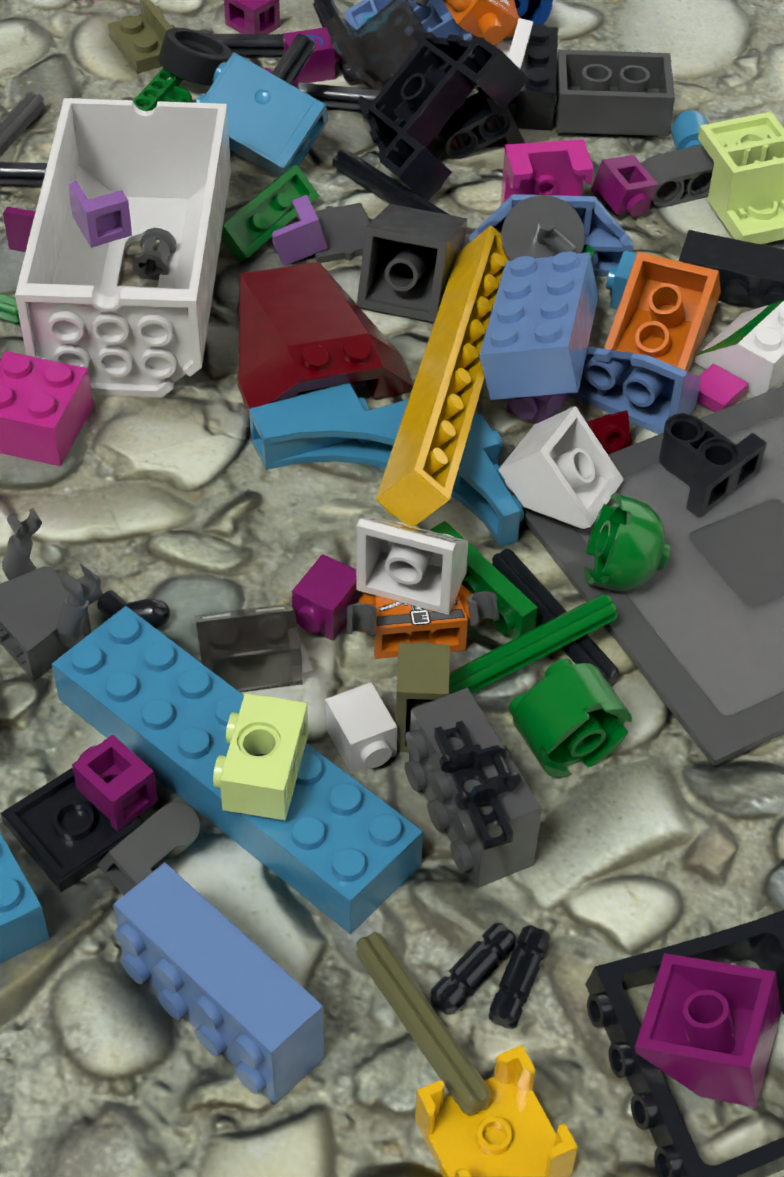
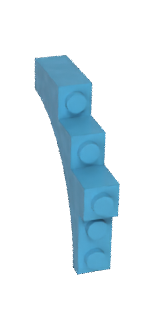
[249,383,524,547]

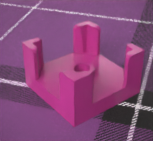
[500,139,594,206]

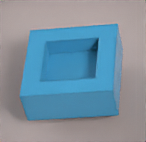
[606,251,637,309]

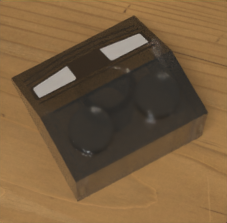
[194,604,303,693]

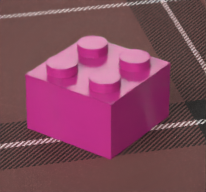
[0,351,93,466]

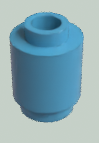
[671,110,709,150]

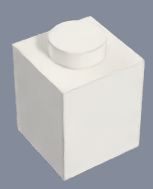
[325,682,397,773]

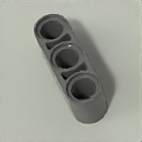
[641,145,714,208]

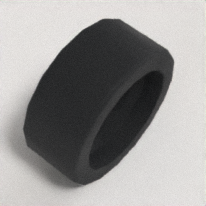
[158,28,233,86]

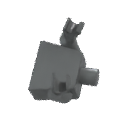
[0,508,103,681]

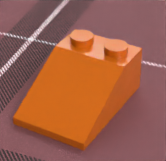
[604,252,721,372]

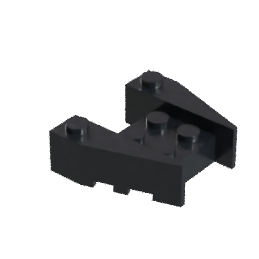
[358,31,529,201]

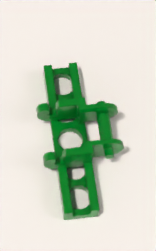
[133,68,192,111]

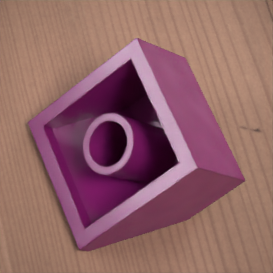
[635,953,781,1108]

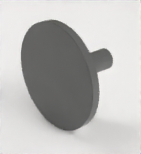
[501,195,585,261]

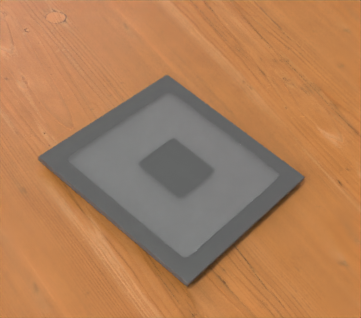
[510,385,784,766]

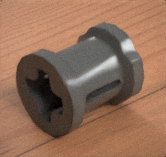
[132,228,177,280]

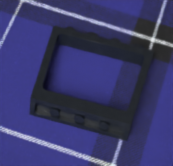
[585,910,784,1177]

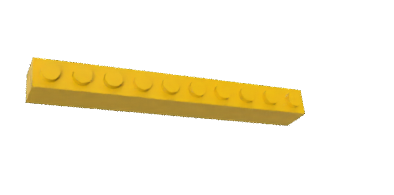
[375,225,509,527]

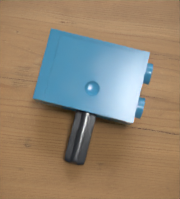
[195,34,329,177]

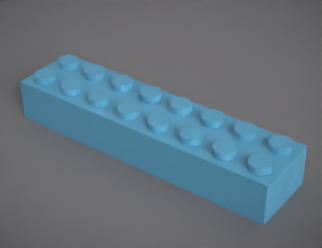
[52,606,423,934]

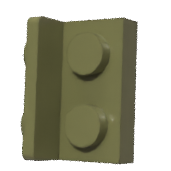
[108,0,175,74]

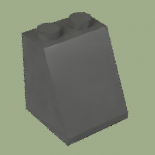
[357,204,468,322]

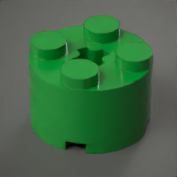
[508,658,632,778]

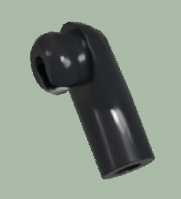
[97,590,170,628]

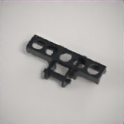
[434,720,522,850]

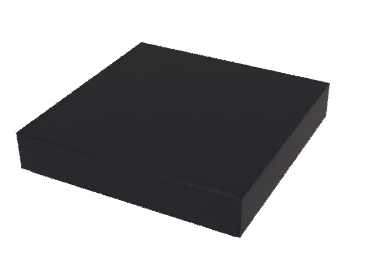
[0,768,144,893]

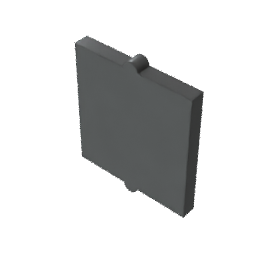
[313,203,370,263]

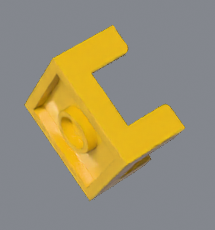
[415,1045,578,1177]

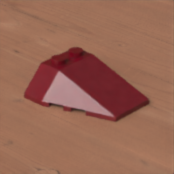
[237,262,413,417]

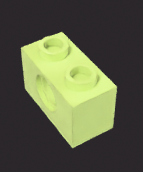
[213,693,309,821]

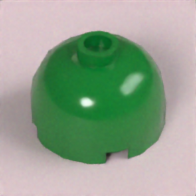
[584,493,670,591]

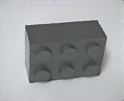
[555,49,675,137]
[405,688,542,888]

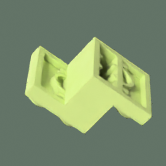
[698,112,784,244]

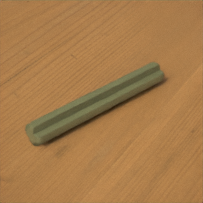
[356,932,491,1116]

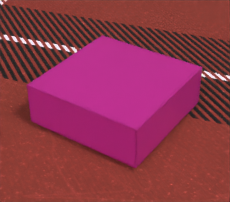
[697,363,749,412]

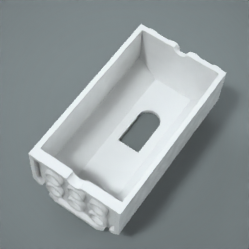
[15,98,231,398]

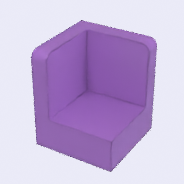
[68,181,132,248]
[271,195,328,266]

